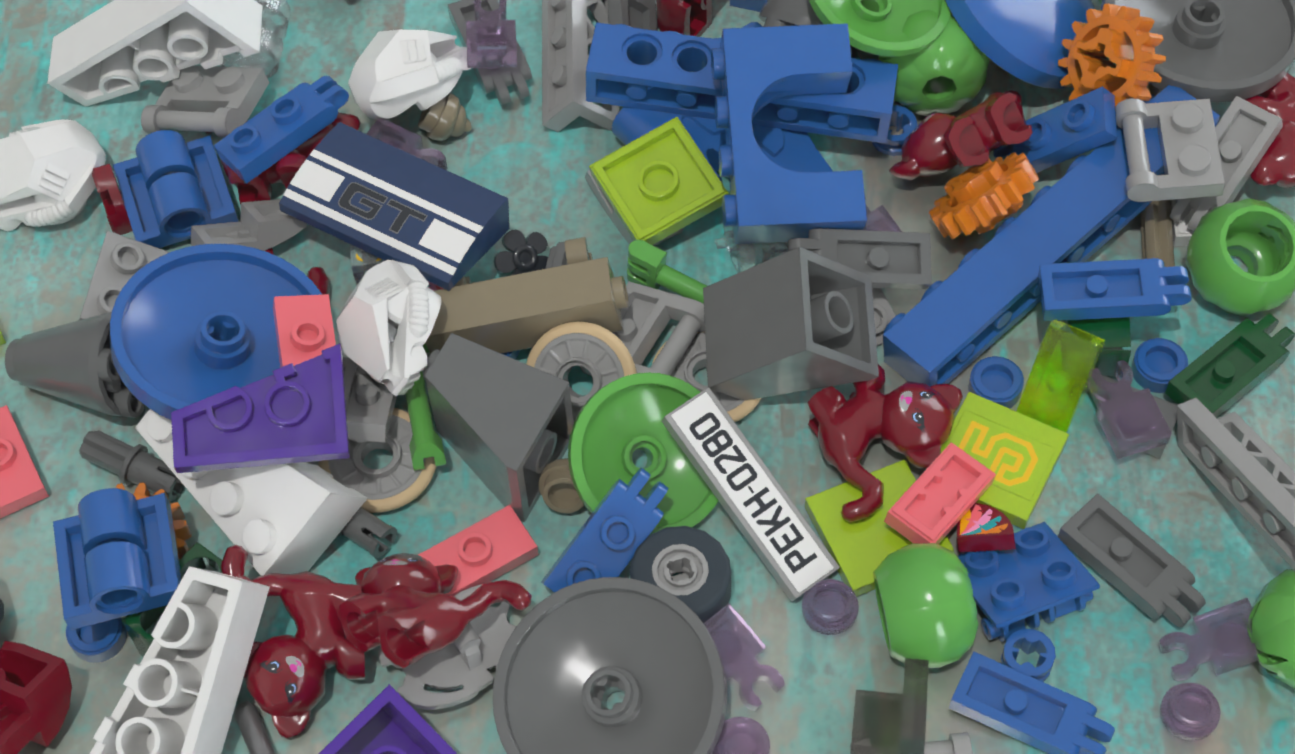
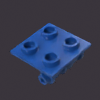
[958,522,1100,642]

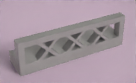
[542,0,619,132]
[1177,398,1295,571]

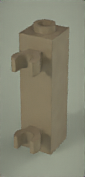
[425,237,629,353]

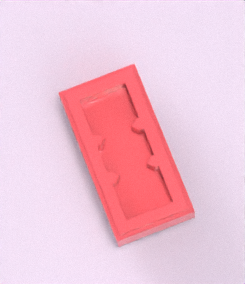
[273,294,336,368]
[0,405,49,519]
[884,442,996,544]
[418,505,539,596]

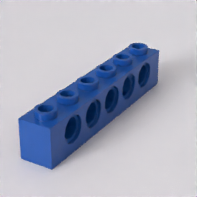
[586,22,898,144]

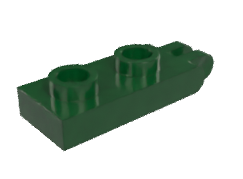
[1165,313,1295,418]

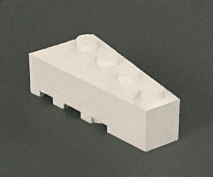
[47,0,263,107]
[135,409,368,576]
[90,566,270,754]

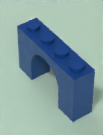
[711,24,867,244]

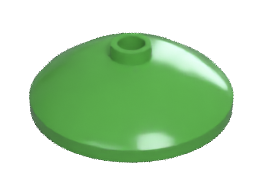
[809,0,951,57]
[568,372,718,535]

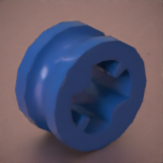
[872,105,918,156]
[1000,629,1056,682]

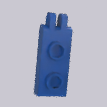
[213,76,349,184]
[993,86,1117,173]
[1038,258,1192,321]
[541,468,669,593]
[949,651,1115,754]

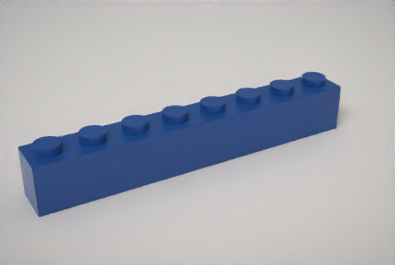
[883,85,1220,386]

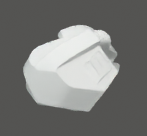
[348,29,473,119]
[0,119,106,232]
[336,260,441,396]

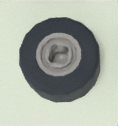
[630,526,731,630]

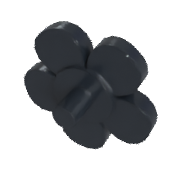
[494,229,548,275]

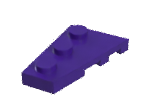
[171,343,350,473]

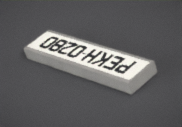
[661,387,840,602]

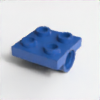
[113,130,239,248]
[53,488,182,630]

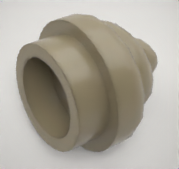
[418,93,472,141]
[539,458,584,513]

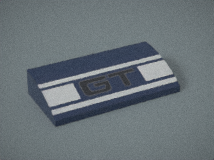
[279,122,510,291]

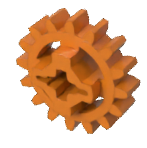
[1058,3,1166,107]
[929,152,1039,239]

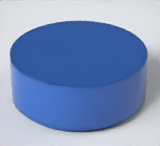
[1131,338,1188,393]
[968,356,1024,409]
[66,617,127,663]

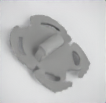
[379,580,516,710]

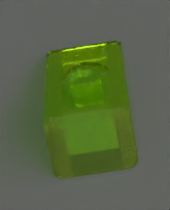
[1016,319,1106,433]

